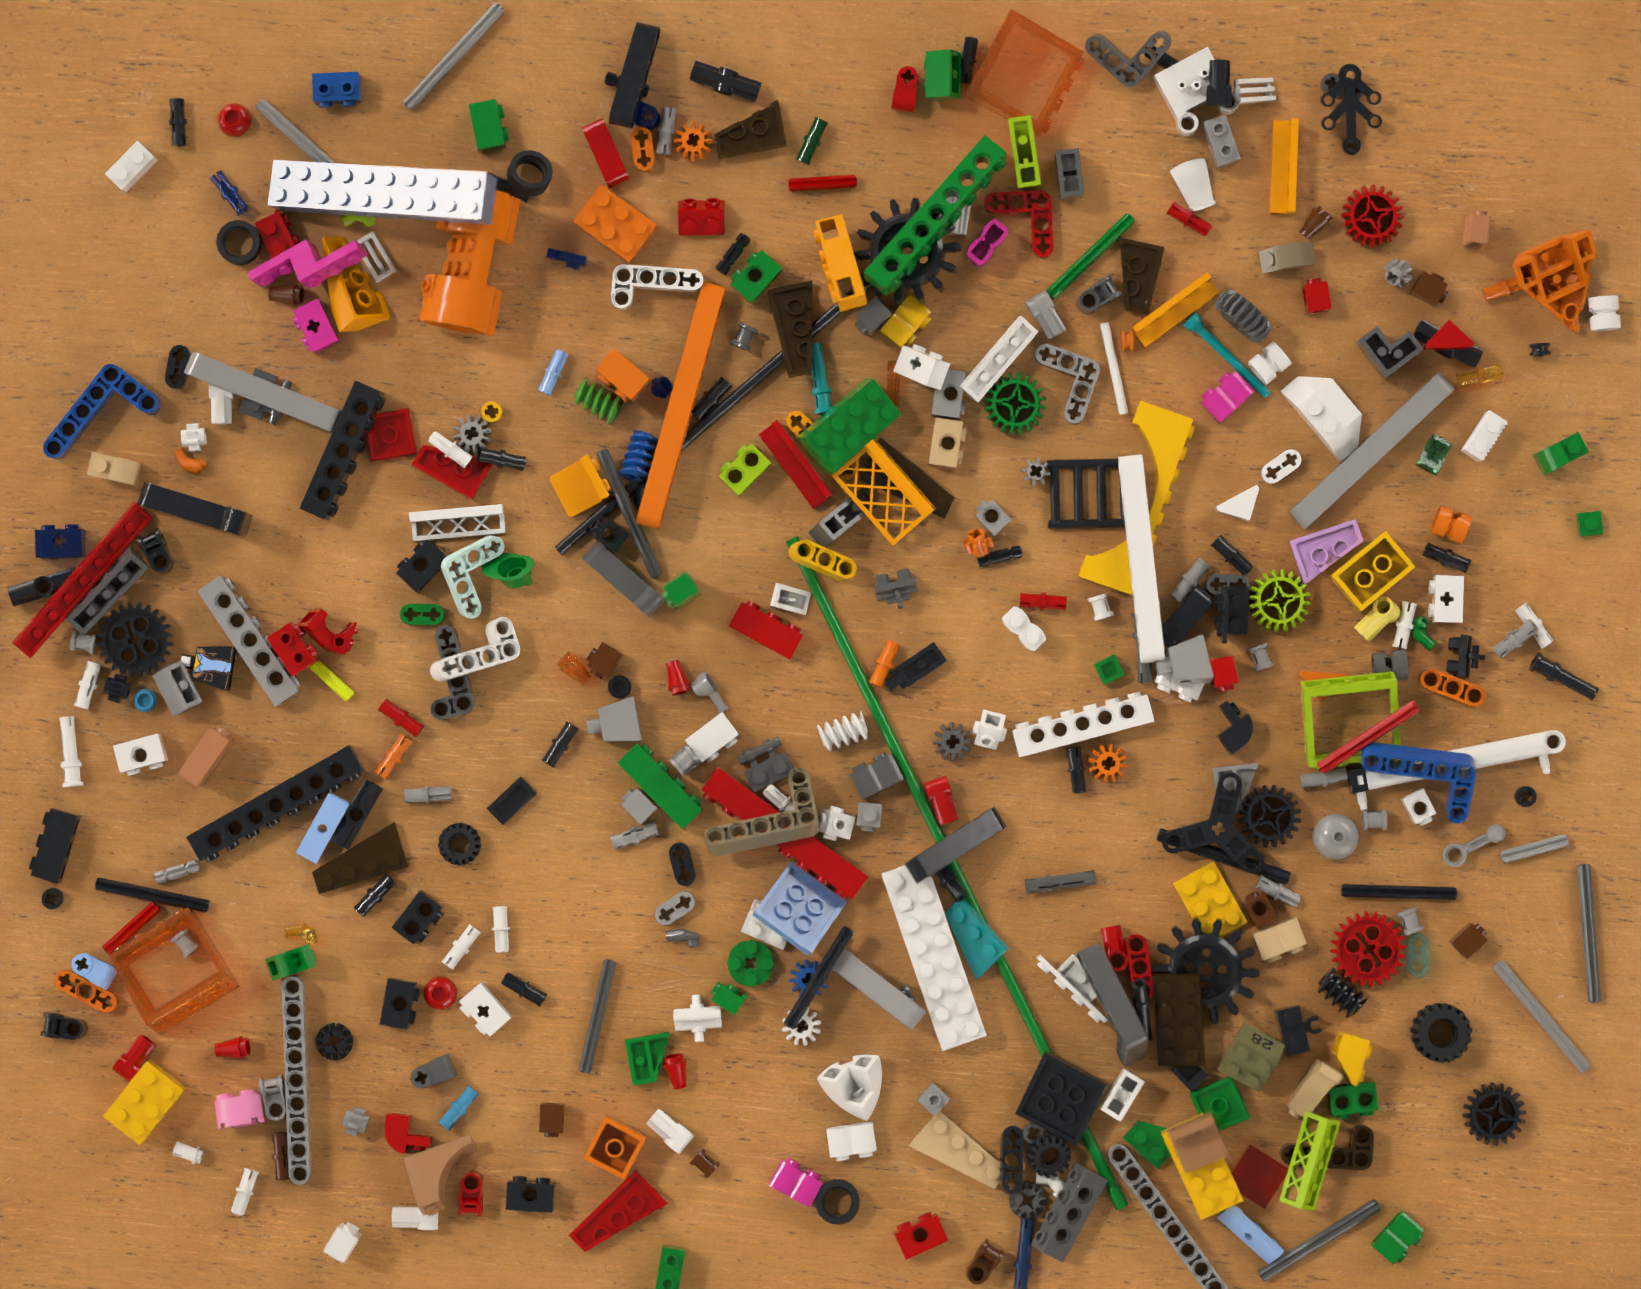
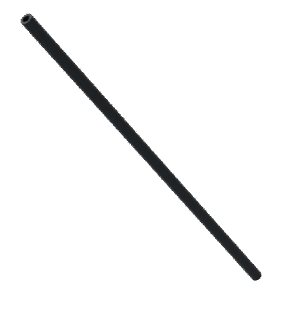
[555,280,873,555]

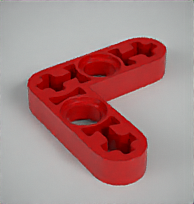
[984,190,1054,258]

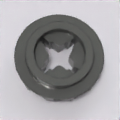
[1009,1181,1046,1219]

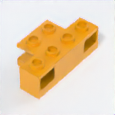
[813,214,867,312]

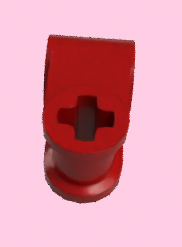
[891,66,918,113]
[458,1170,483,1216]

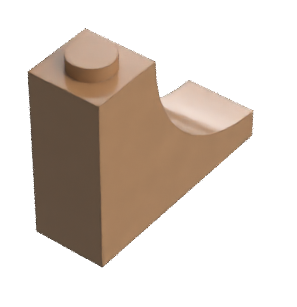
[404,1135,477,1216]

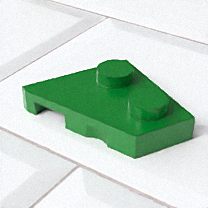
[625,1031,670,1086]
[1123,1120,1171,1169]

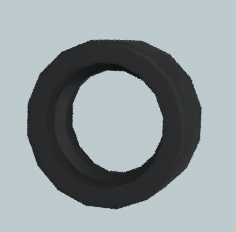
[506,150,553,197]
[216,220,262,265]
[816,1179,860,1225]

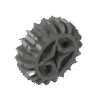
[1214,289,1272,343]

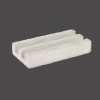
[1233,77,1276,104]
[357,231,397,283]

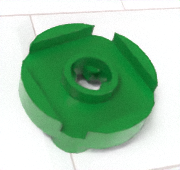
[727,940,774,987]

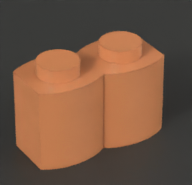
[1462,210,1492,249]

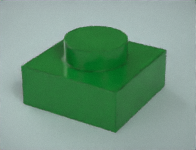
[1576,511,1604,537]
[1093,654,1125,685]

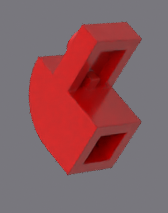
[384,1112,432,1154]

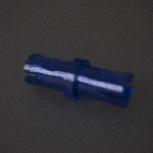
[210,170,250,216]

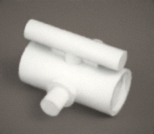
[673,995,722,1042]

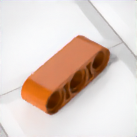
[1418,669,1486,707]

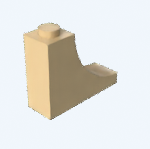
[1286,1059,1343,1120]

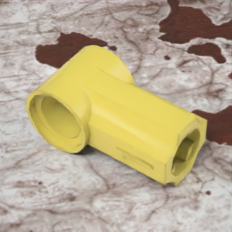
[1355,597,1400,642]

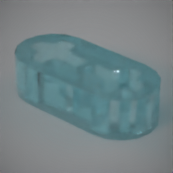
[1407,933,1429,977]

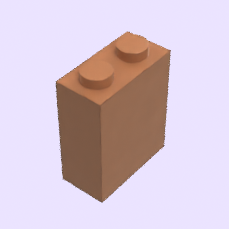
[178,726,235,787]

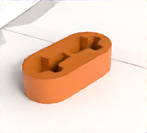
[631,127,655,172]

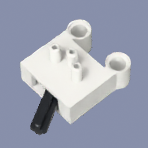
[1144,46,1239,136]

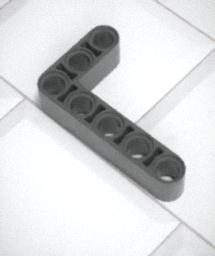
[1077,943,1148,1067]

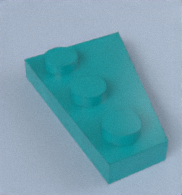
[944,899,1009,980]

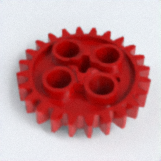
[1330,911,1407,987]

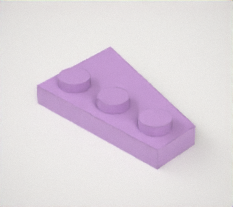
[1289,519,1363,584]

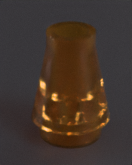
[557,651,591,685]

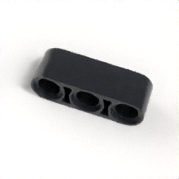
[1162,585,1216,648]

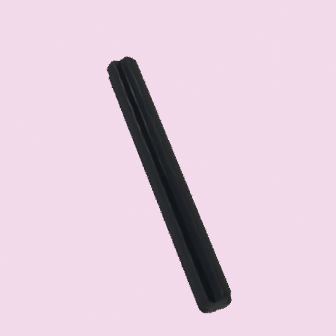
[95,878,210,912]
[1341,884,1457,900]
[784,926,854,1029]

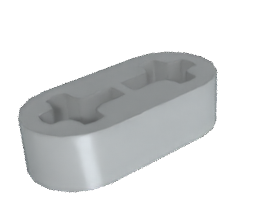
[655,891,695,925]

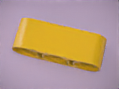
[788,540,857,581]

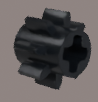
[103,674,131,703]

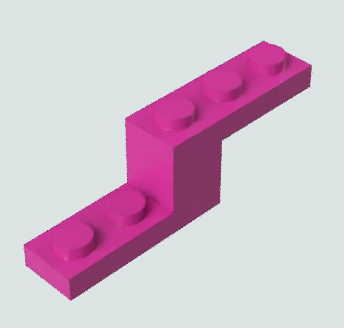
[248,239,368,288]

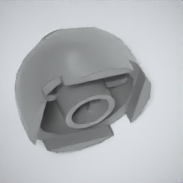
[1312,813,1359,860]

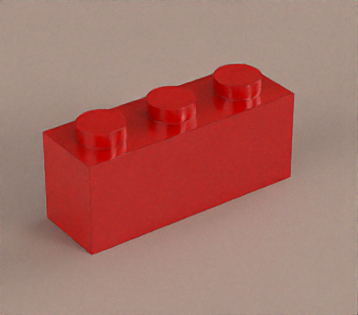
[729,600,803,660]

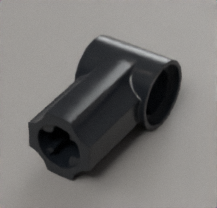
[1206,60,1232,106]

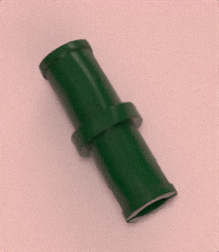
[796,117,828,165]

